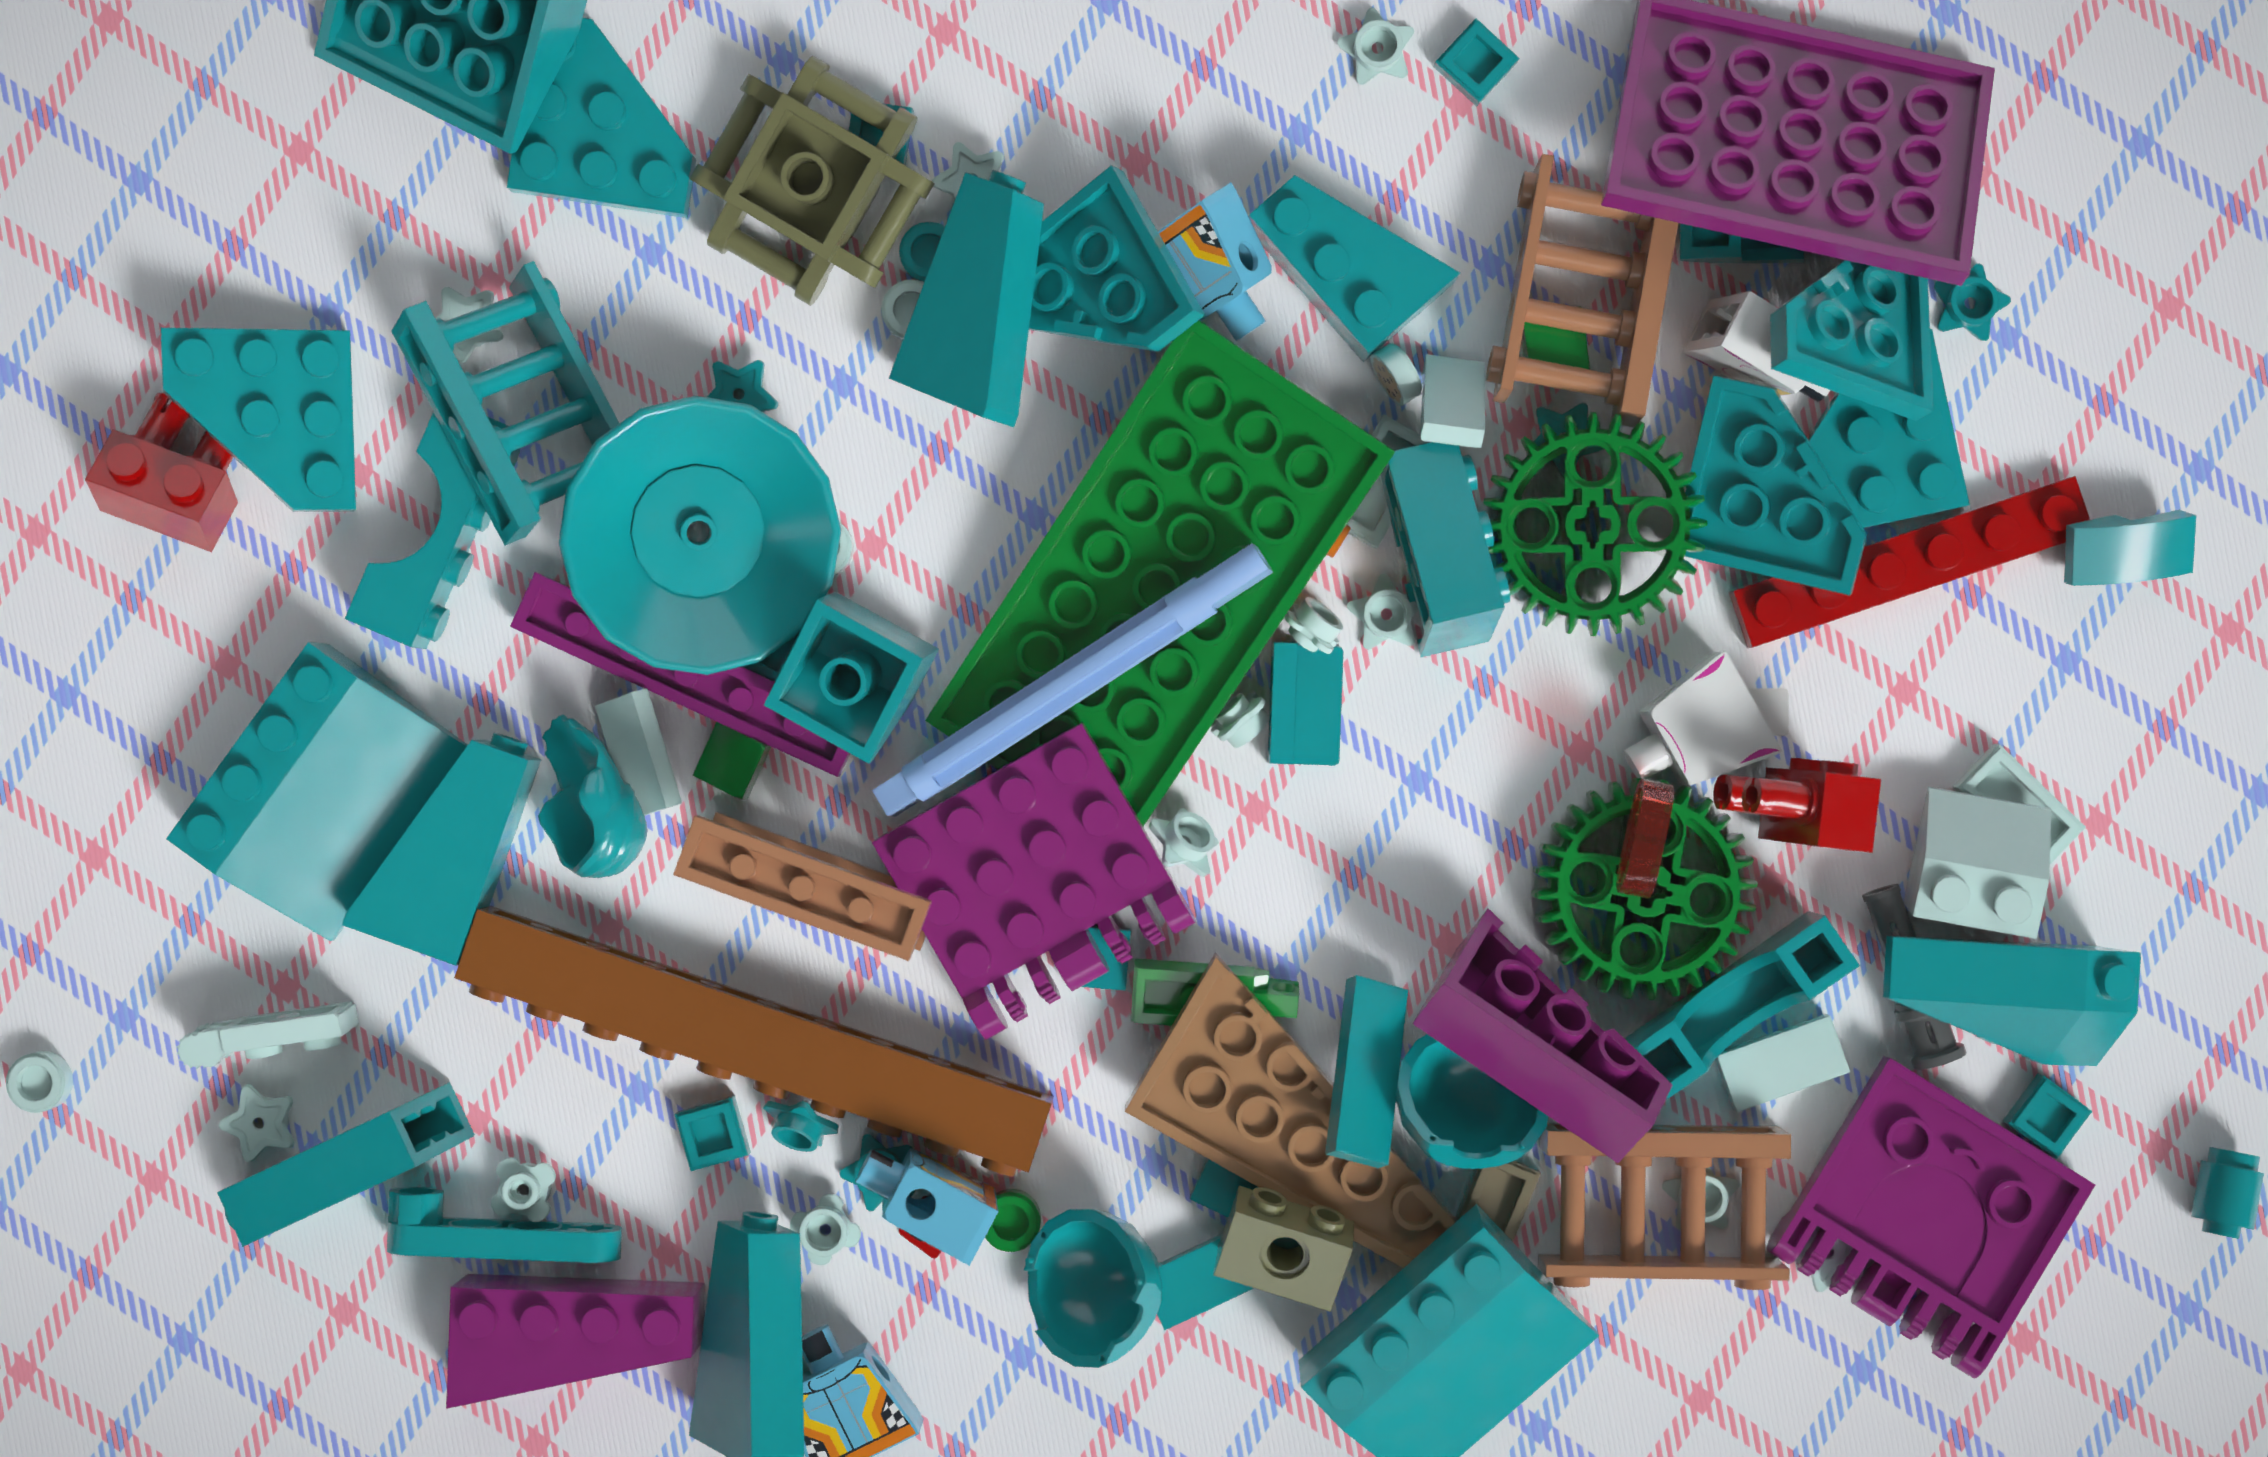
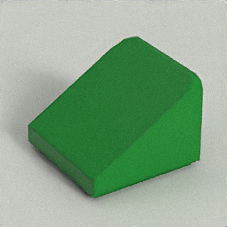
[1522,306,1590,370]
[692,722,771,801]

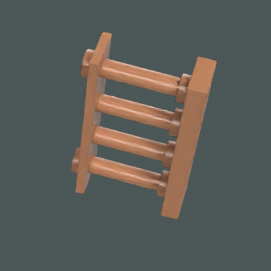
[1486,154,1678,428]
[673,812,932,961]
[1538,1123,1791,1290]

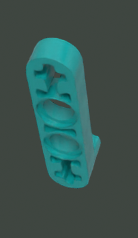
[387,1187,622,1263]

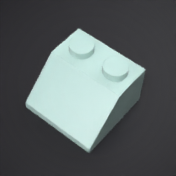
[1904,786,2051,939]

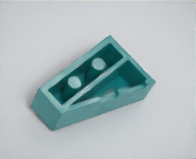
[1249,175,1460,362]
[1380,442,1510,658]

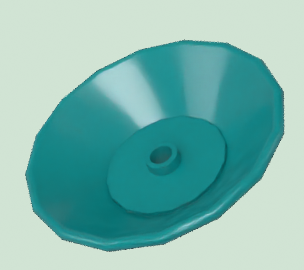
[558,396,842,675]

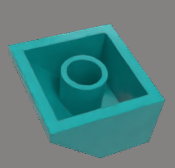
[764,591,939,764]

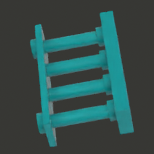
[391,261,619,546]

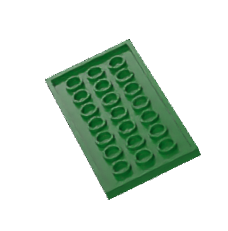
[925,320,1396,827]

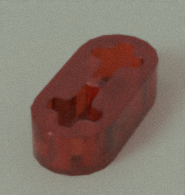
[1616,778,1674,899]

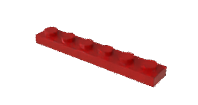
[1729,476,2090,648]

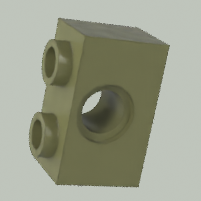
[1214,1186,1354,1312]

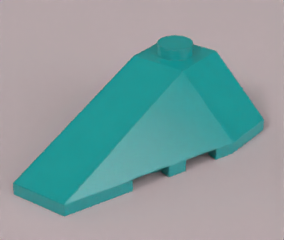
[1882,936,2141,1066]

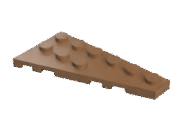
[1124,952,1457,1268]

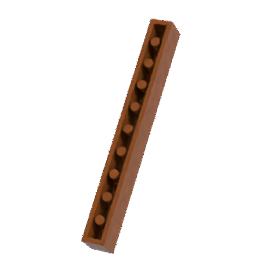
[454,906,1054,1176]

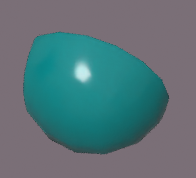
[1395,1034,1548,1169]
[1023,1209,1162,1368]

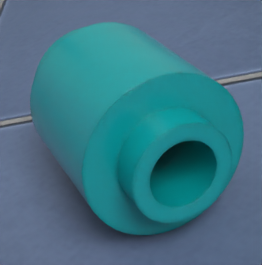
[2191,1147,2264,1239]

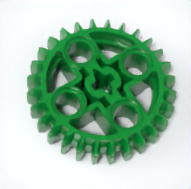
[1483,412,1707,636]
[1531,778,1758,1001]

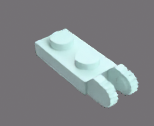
[176,1001,359,1069]

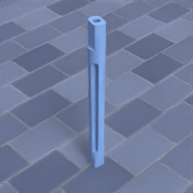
[872,543,1273,817]

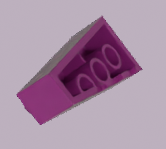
[1412,908,1673,1163]
[446,1274,705,1409]

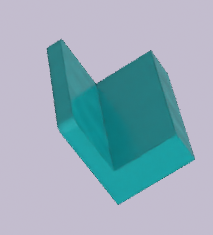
[1267,642,1344,766]

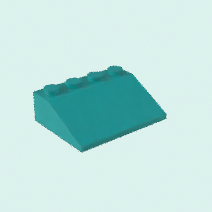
[314,0,587,154]
[166,642,468,942]
[1298,1204,1599,1457]

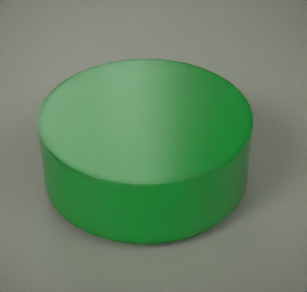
[985,1189,1041,1252]

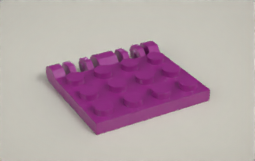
[872,722,1196,1040]
[1766,1056,2096,1379]

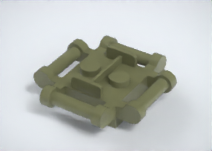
[689,56,935,306]

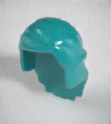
[538,714,648,878]

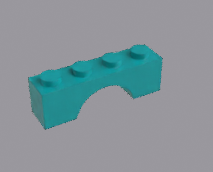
[344,411,521,649]
[1624,911,1860,1101]

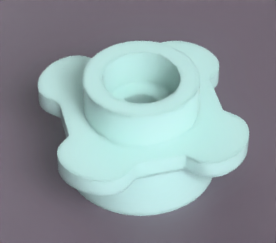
[1284,597,1343,654]
[1211,692,1270,748]
[491,1157,556,1222]
[790,1194,861,1265]

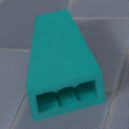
[888,170,1044,428]
[342,732,542,966]
[217,1082,475,1247]
[689,1211,804,1457]

